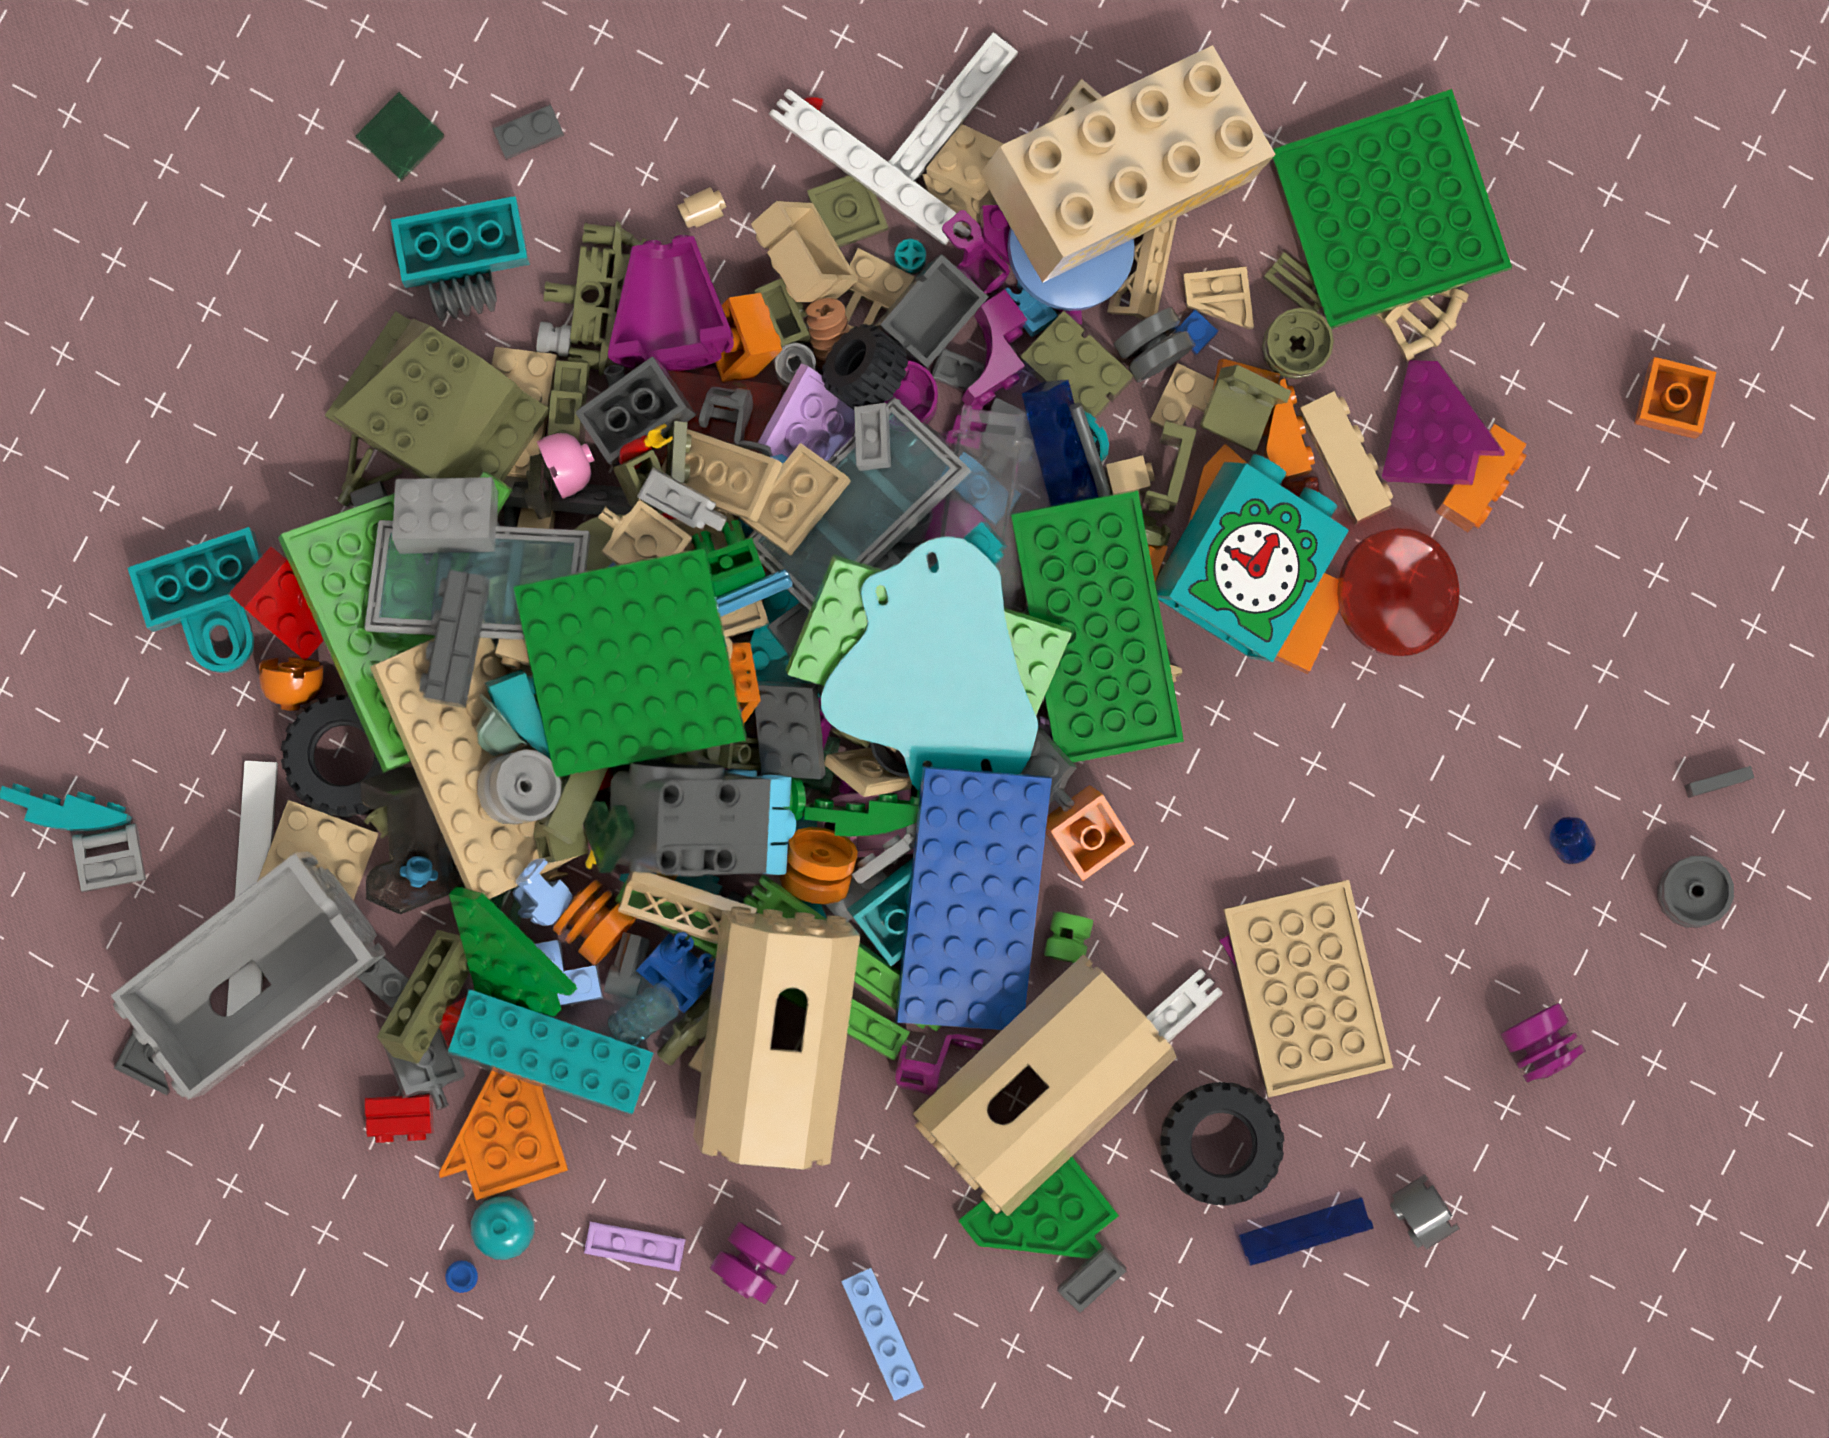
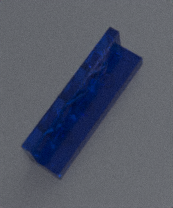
[1238,1197,1374,1266]

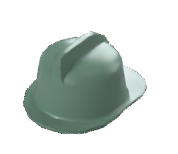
[476,694,529,756]

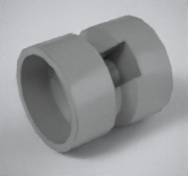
[774,343,817,388]

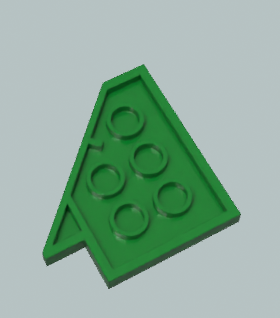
[449,887,577,1017]
[958,1156,1119,1259]

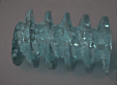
[608,983,679,1046]

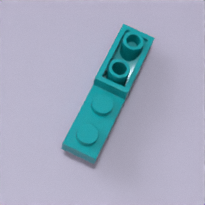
[0,783,132,831]

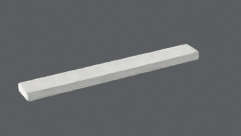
[227,761,278,1016]

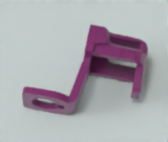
[941,210,1010,295]
[895,1034,984,1096]

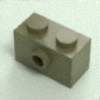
[755,278,810,347]

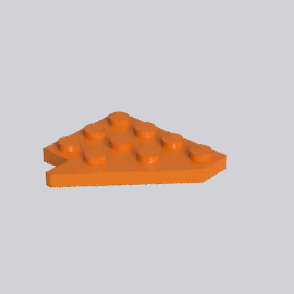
[439,1071,569,1201]

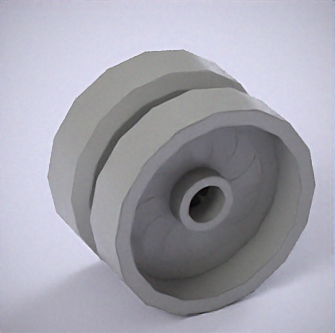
[477,750,561,825]

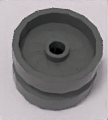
[1113,307,1196,383]
[1657,856,1734,928]

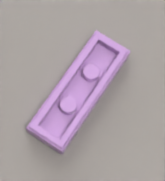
[584,1222,686,1271]

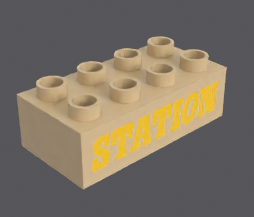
[980,45,1276,283]

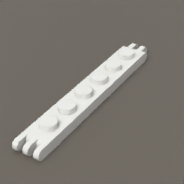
[769,89,971,245]
[1147,969,1223,1042]

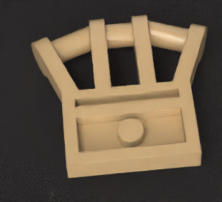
[837,248,915,329]
[1374,288,1469,362]

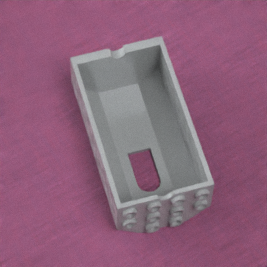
[111,851,386,1100]

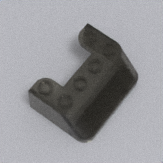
[360,767,465,914]

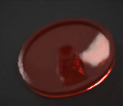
[1337,528,1460,656]

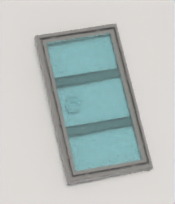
[746,397,971,612]
[364,520,590,640]

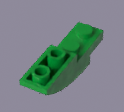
[804,793,920,837]

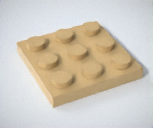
[257,800,379,900]

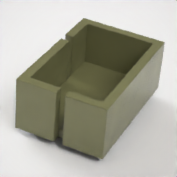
[1020,311,1134,419]

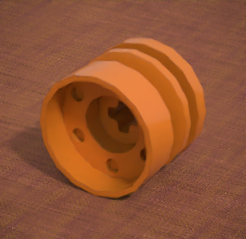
[553,879,637,965]

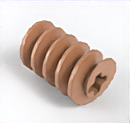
[805,298,850,369]

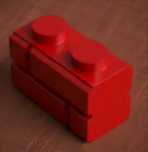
[365,1094,434,1143]

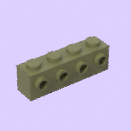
[377,930,470,1064]

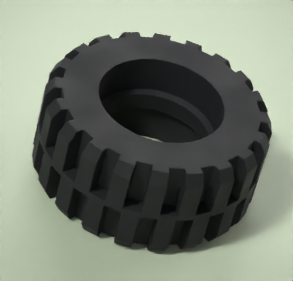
[281,693,406,818]
[1159,1082,1285,1206]

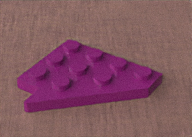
[1382,360,1505,485]

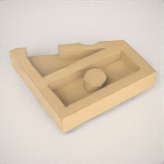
[1183,267,1254,329]

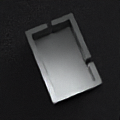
[874,254,988,368]

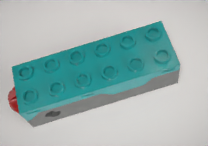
[439,990,654,1118]

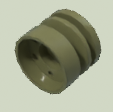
[1262,308,1334,379]

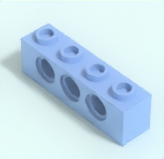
[841,1268,924,1401]

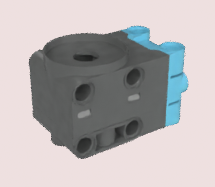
[607,760,796,876]

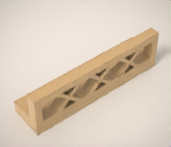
[1107,218,1177,320]
[618,872,757,944]

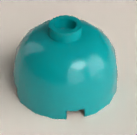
[470,1196,535,1260]

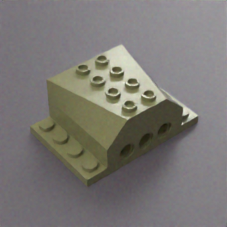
[325,311,549,482]

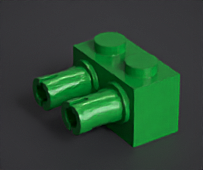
[691,520,766,597]

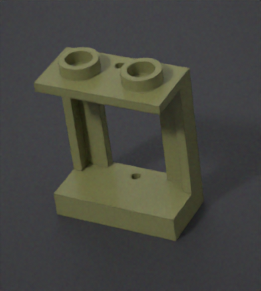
[1143,421,1197,514]

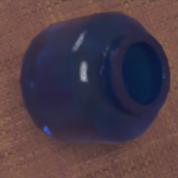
[1549,817,1596,864]

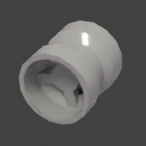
[536,321,572,357]

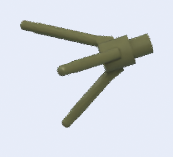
[337,434,402,506]

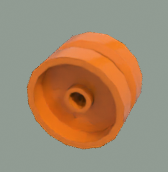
[780,827,858,904]

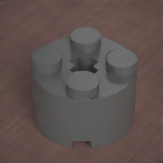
[1390,1174,1460,1250]

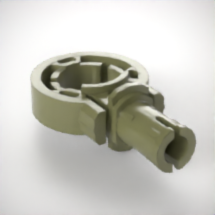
[657,985,712,1066]

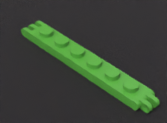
[743,875,941,1031]

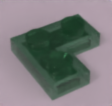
[583,801,635,873]

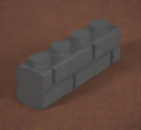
[420,570,491,708]

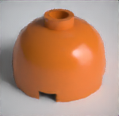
[259,657,323,711]

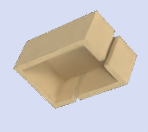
[751,201,858,302]

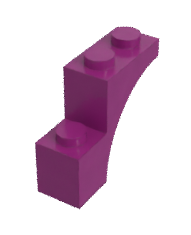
[961,290,1027,409]

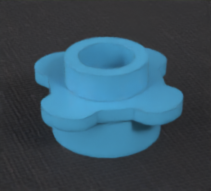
[400,856,438,887]

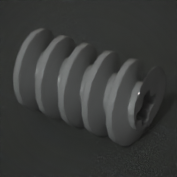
[429,271,497,321]

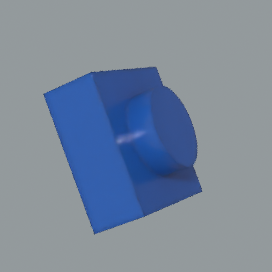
[1173,309,1218,355]

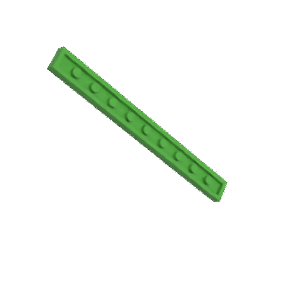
[614,872,910,1061]

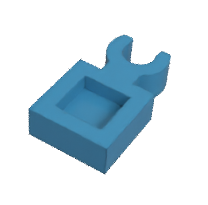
[1005,282,1058,337]

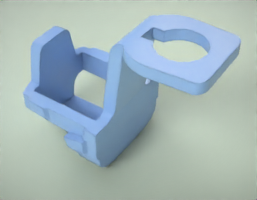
[513,858,572,926]

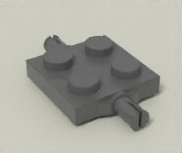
[1020,726,1077,811]
[383,1026,465,1110]

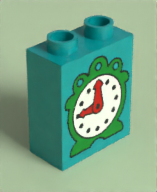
[1155,454,1349,662]

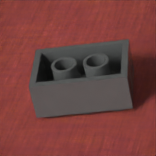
[575,356,696,467]

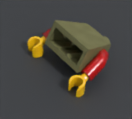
[613,424,676,520]

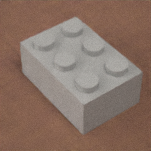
[392,477,498,554]

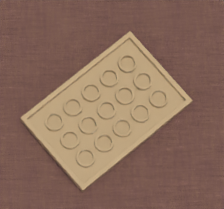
[1223,880,1393,1098]

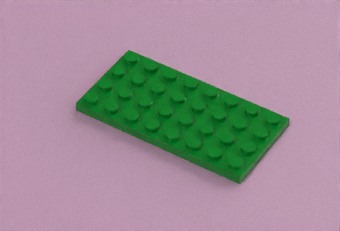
[1011,489,1184,763]

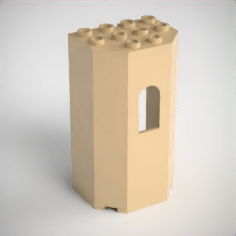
[693,906,860,1169]
[913,954,1177,1216]

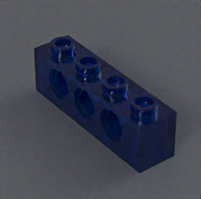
[1022,379,1098,506]

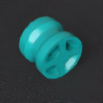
[895,239,926,274]

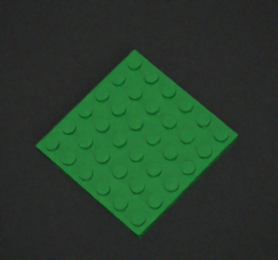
[1273,89,1512,329]
[513,547,747,777]

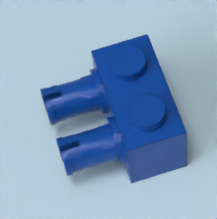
[636,932,716,1013]

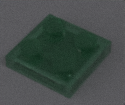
[355,92,445,182]

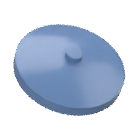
[1007,227,1134,311]

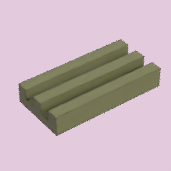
[1264,252,1322,313]

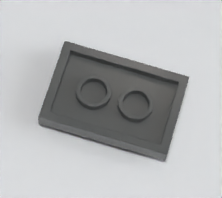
[755,681,826,779]

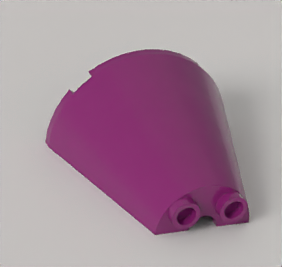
[608,235,734,372]

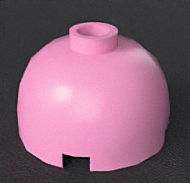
[537,433,595,499]

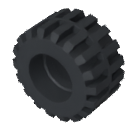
[822,324,908,410]

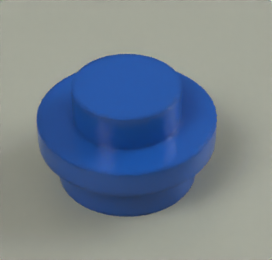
[445,1260,478,1293]

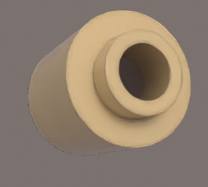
[677,187,727,228]

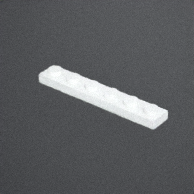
[889,32,1018,182]

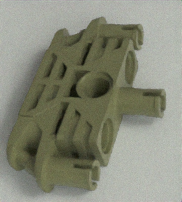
[544,221,647,376]

